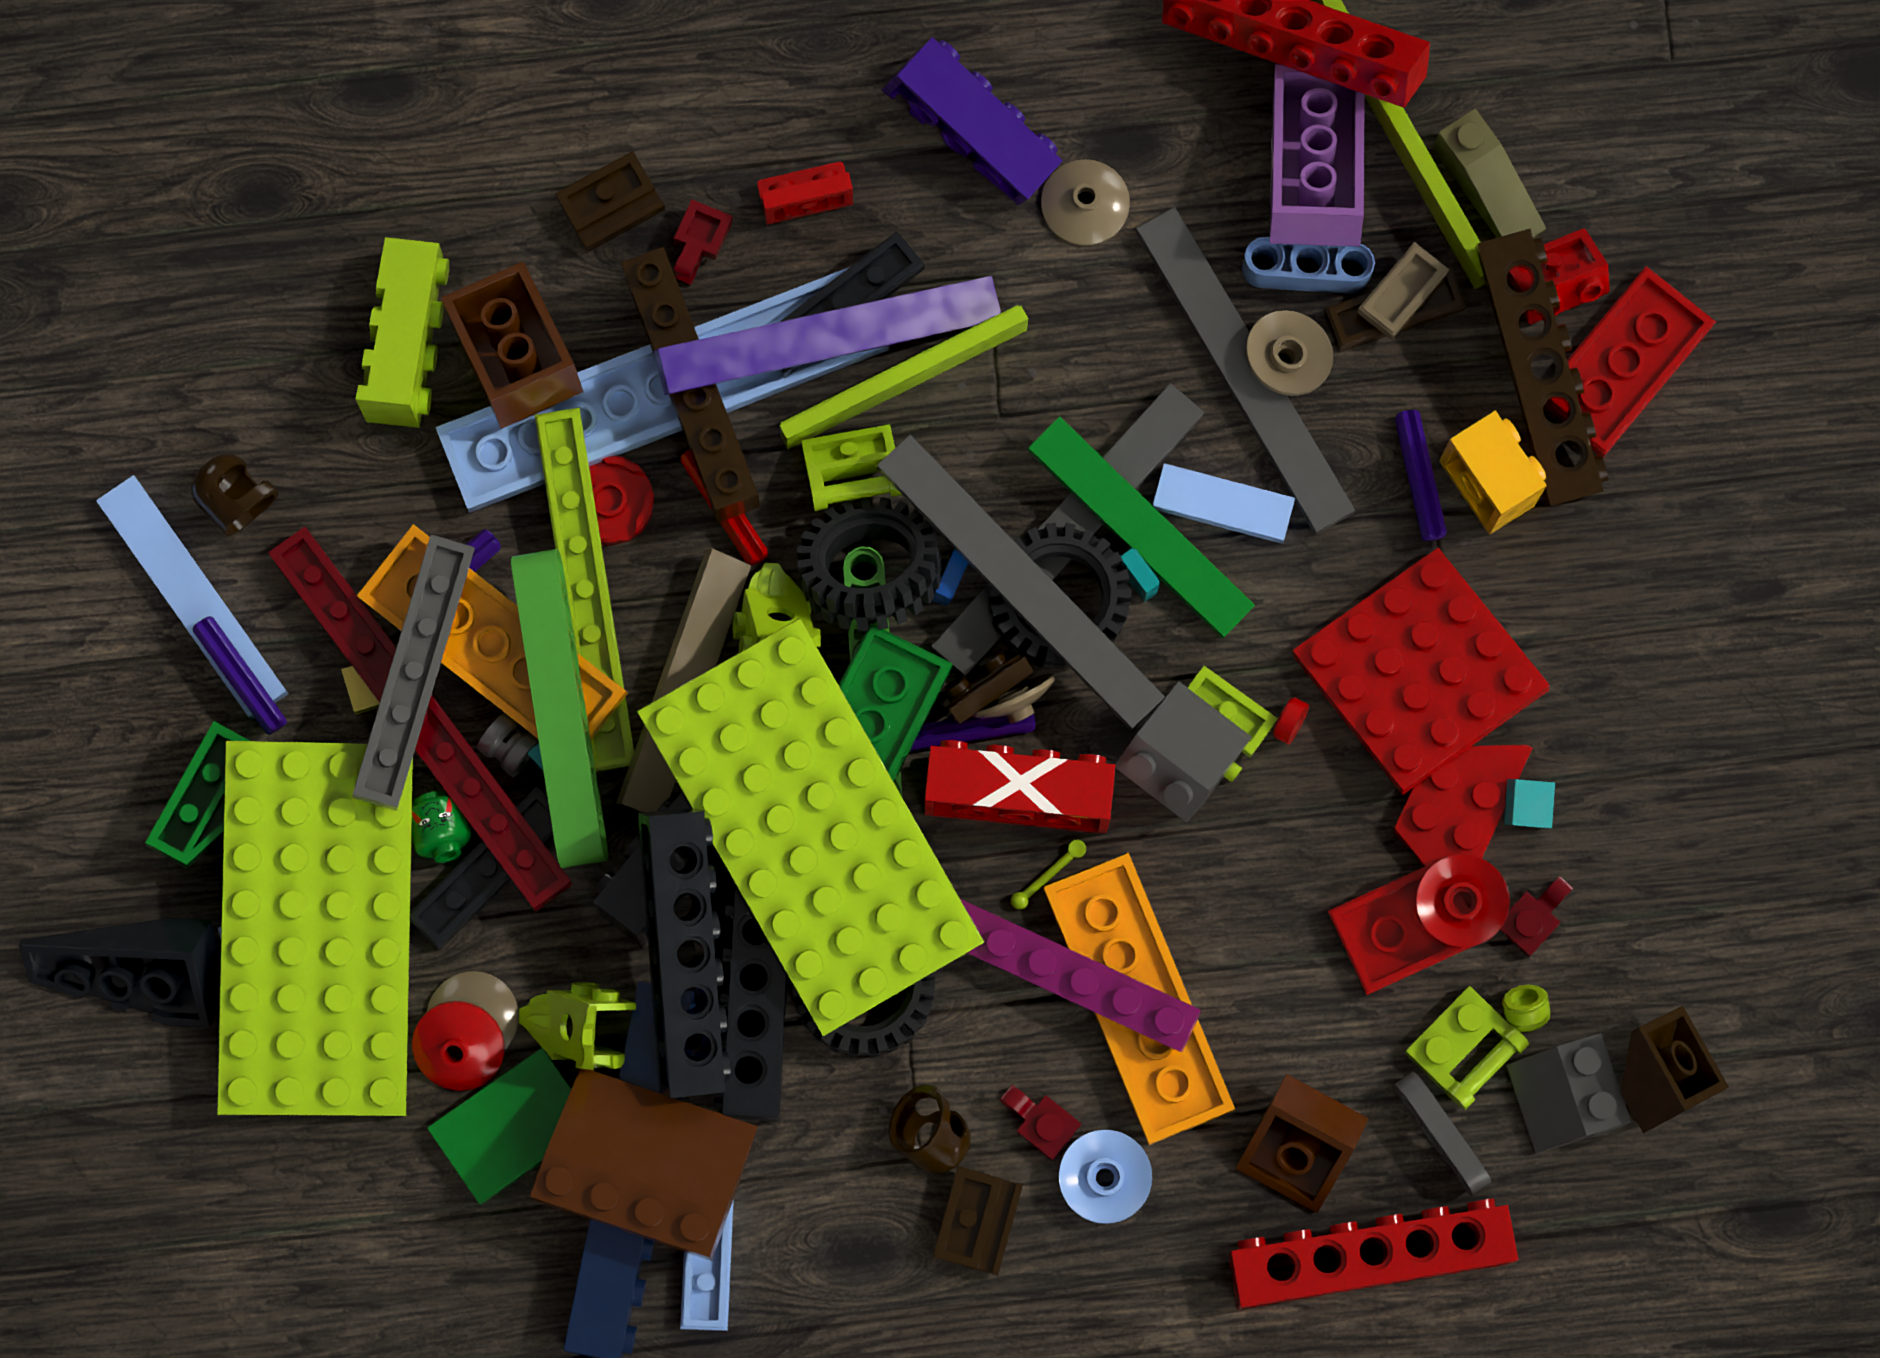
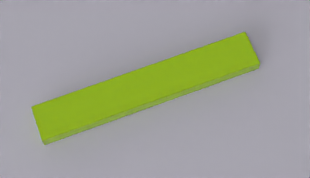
[780,305,1028,449]

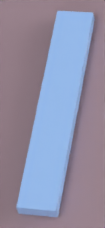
[96,475,288,720]

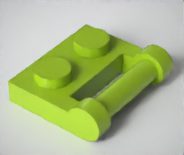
[801,424,902,511]
[1404,986,1529,1110]

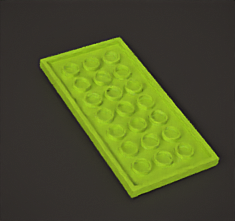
[637,618,984,1036]
[217,741,413,1116]

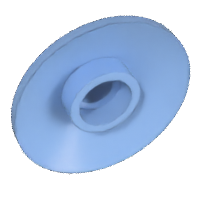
[1059,1130,1152,1224]

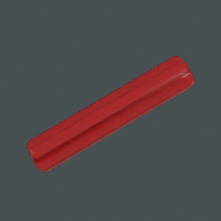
[680,449,768,566]

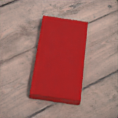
[1543,266,1716,458]

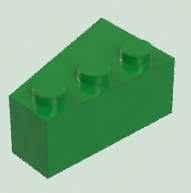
[145,721,250,868]

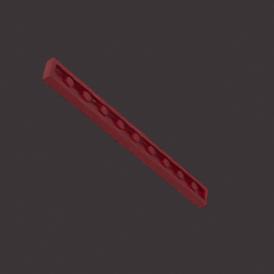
[268,526,573,912]

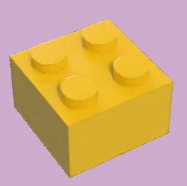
[1439,410,1547,535]

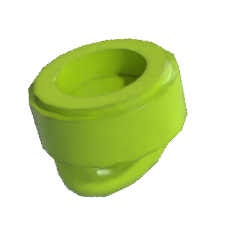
[1502,984,1550,1032]

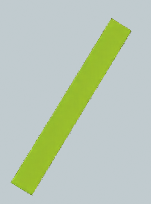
[1310,0,1485,289]
[534,408,634,773]

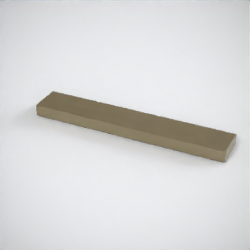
[616,548,751,813]

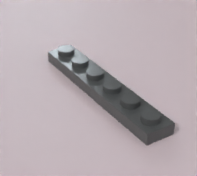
[352,534,475,811]

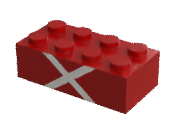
[924,740,1116,834]

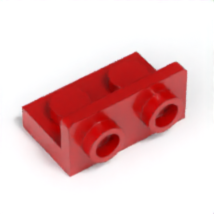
[757,162,853,225]
[1507,228,1610,324]

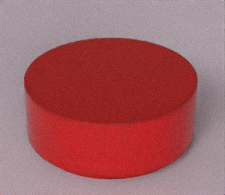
[1273,697,1310,745]

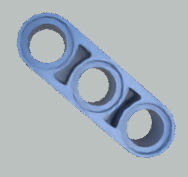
[1241,237,1375,294]

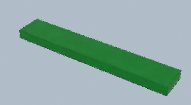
[1027,416,1255,639]

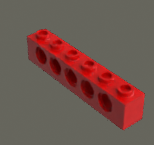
[1162,0,1430,108]
[1228,1198,1519,1309]

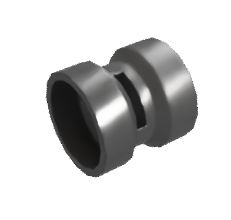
[477,713,539,777]

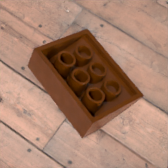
[530,1069,758,1261]

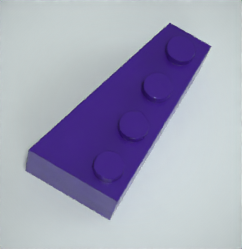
[881,37,1063,206]

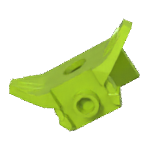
[732,563,821,652]
[519,982,636,1070]

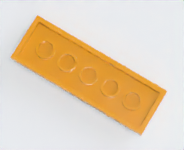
[357,524,628,740]
[1043,853,1235,1146]

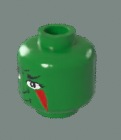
[411,791,471,863]

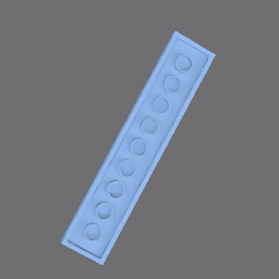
[435,267,889,513]

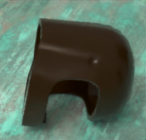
[191,454,279,536]
[888,1084,971,1173]

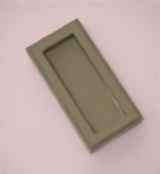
[1357,242,1450,340]

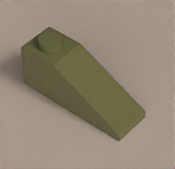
[1433,108,1547,238]

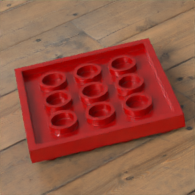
[1293,547,1550,795]

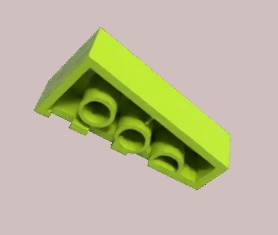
[356,237,449,428]

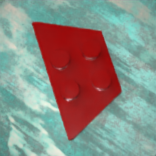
[1393,745,1533,868]

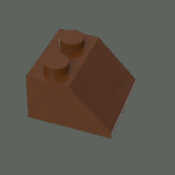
[1235,1074,1369,1213]

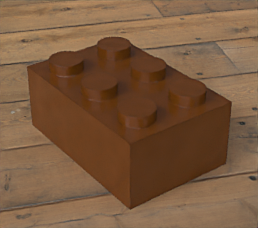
[441,261,584,429]

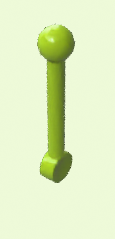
[1010,840,1086,910]

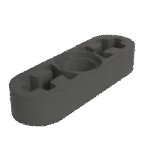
[1393,1071,1491,1196]

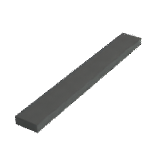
[1136,207,1355,535]
[932,383,1204,678]
[877,435,1165,730]

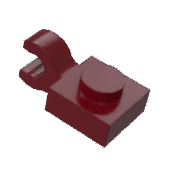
[674,199,733,286]
[1499,876,1573,958]
[999,1084,1082,1161]

